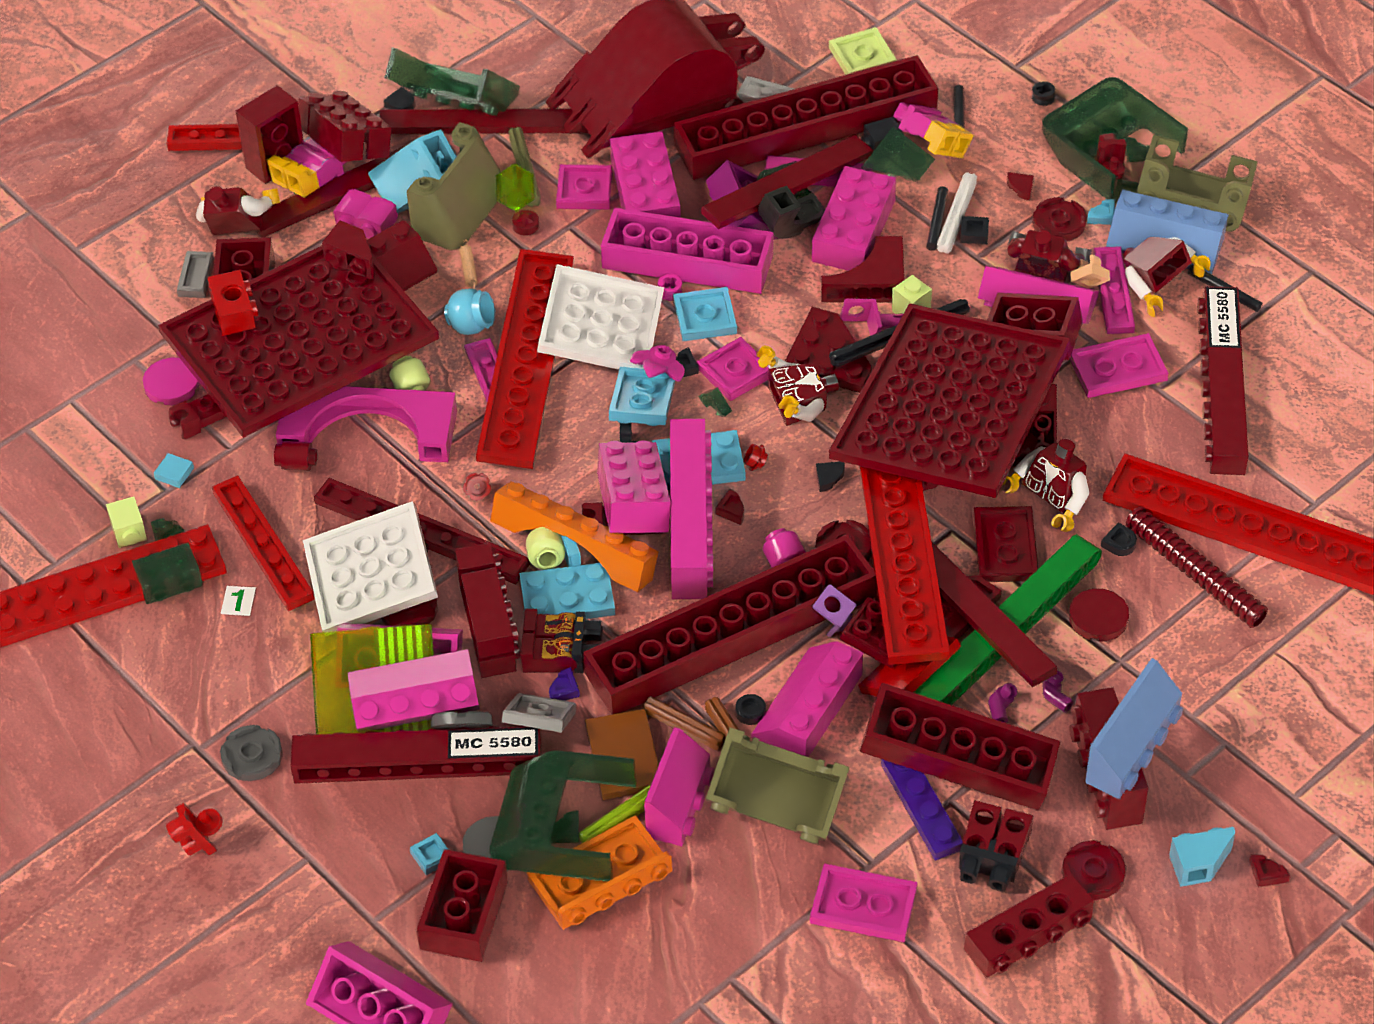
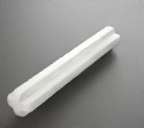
[937,172,977,254]

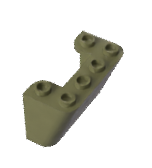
[1137,135,1258,232]

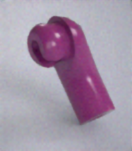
[1042,671,1074,713]
[988,683,1018,723]

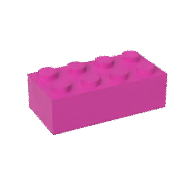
[610,132,681,218]
[812,166,896,270]
[597,440,671,533]

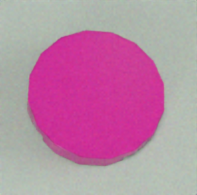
[142,357,200,405]

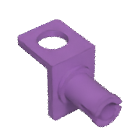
[813,585,856,637]

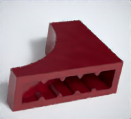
[821,236,905,303]

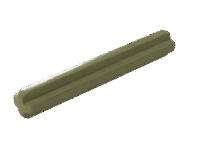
[508,127,541,207]

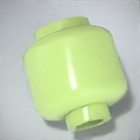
[389,356,431,391]
[526,527,566,570]

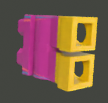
[894,103,974,158]
[267,137,349,197]

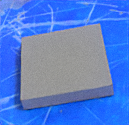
[502,693,576,733]

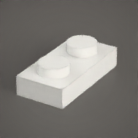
[737,76,794,102]

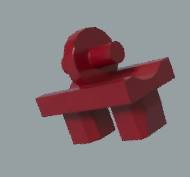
[1094,133,1126,182]

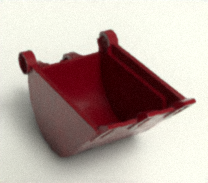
[545,0,765,159]

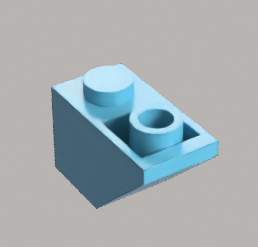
[1169,827,1236,887]

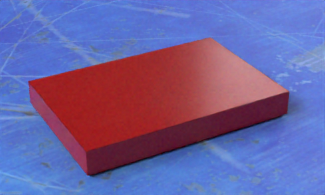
[858,636,961,696]

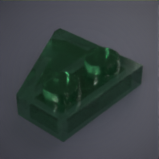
[861,127,935,182]

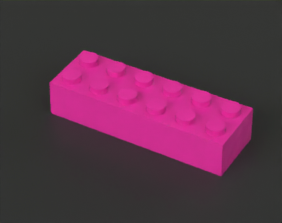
[601,207,773,294]
[670,419,713,599]

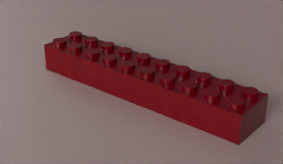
[674,55,939,180]
[583,534,877,715]

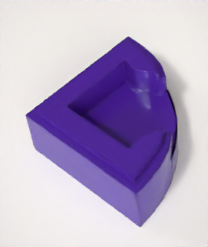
[549,667,580,701]

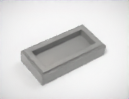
[177,251,215,298]

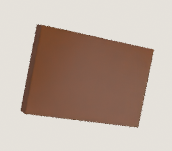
[585,709,659,800]

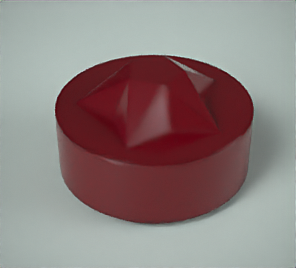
[512,210,539,235]

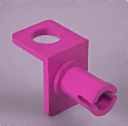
[840,299,903,336]

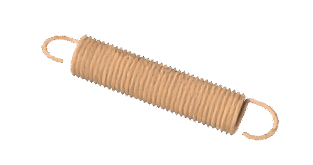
[459,240,478,289]

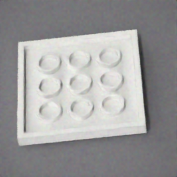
[537,264,664,369]
[303,501,438,637]

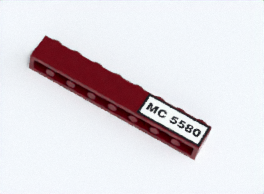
[1197,286,1249,475]
[290,726,542,784]

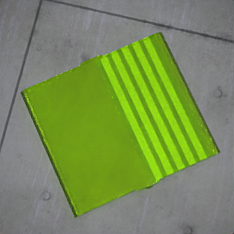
[310,624,434,734]

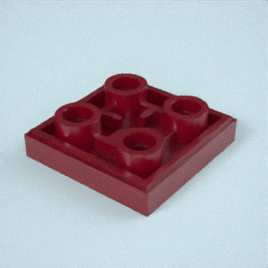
[839,597,895,668]

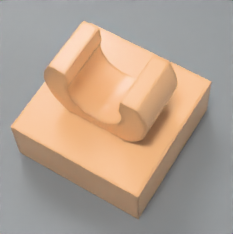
[1071,254,1110,289]

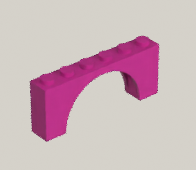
[275,386,457,463]

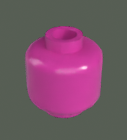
[763,528,806,568]

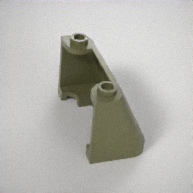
[407,122,506,250]
[706,727,850,845]

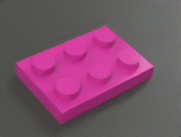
[1069,333,1169,398]
[810,864,918,943]

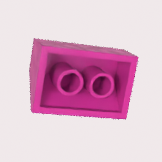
[644,727,714,846]

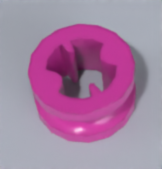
[658,274,683,301]

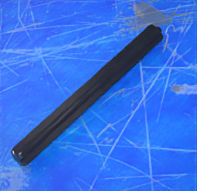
[829,299,970,367]

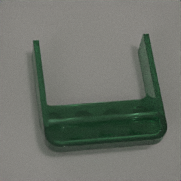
[384,47,520,116]
[1042,77,1188,200]
[489,750,637,881]

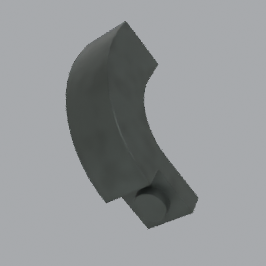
[758,185,825,239]

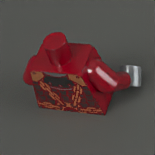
[1007,230,1092,283]

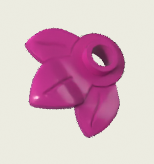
[630,345,685,382]

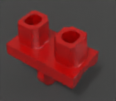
[165,803,223,856]

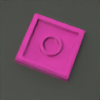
[556,164,613,210]
[696,337,769,401]

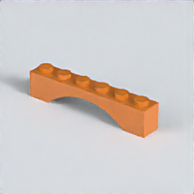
[490,481,659,592]

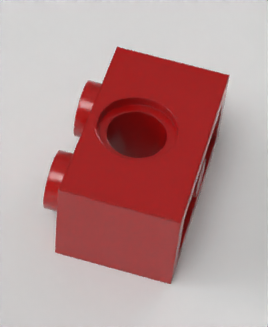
[207,270,259,336]

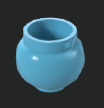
[444,288,495,335]

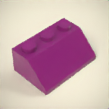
[706,160,779,240]

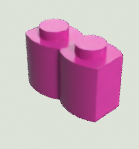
[333,189,398,238]

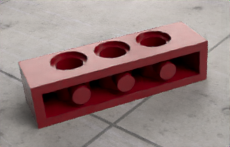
[964,874,1094,978]

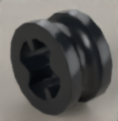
[1032,81,1055,106]

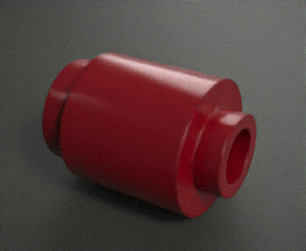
[274,441,317,471]

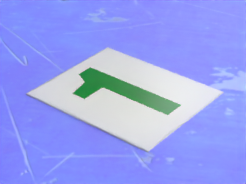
[221,586,256,616]

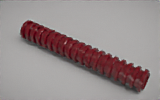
[1126,506,1268,628]

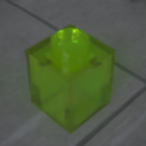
[496,163,535,212]

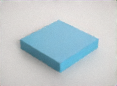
[673,287,737,341]

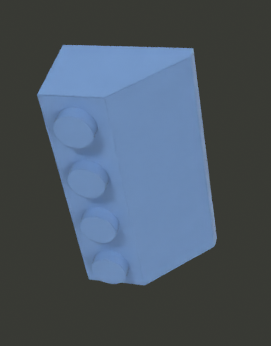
[1106,190,1228,274]
[1085,658,1183,799]

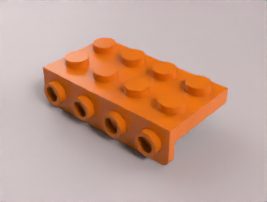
[527,815,672,930]

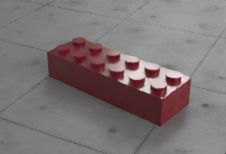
[859,683,1061,811]

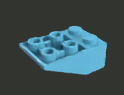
[368,129,457,213]

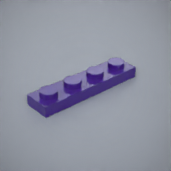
[881,759,963,861]

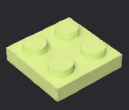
[829,27,897,75]

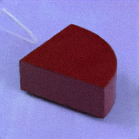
[1007,172,1034,201]
[715,488,744,525]
[1249,854,1290,887]

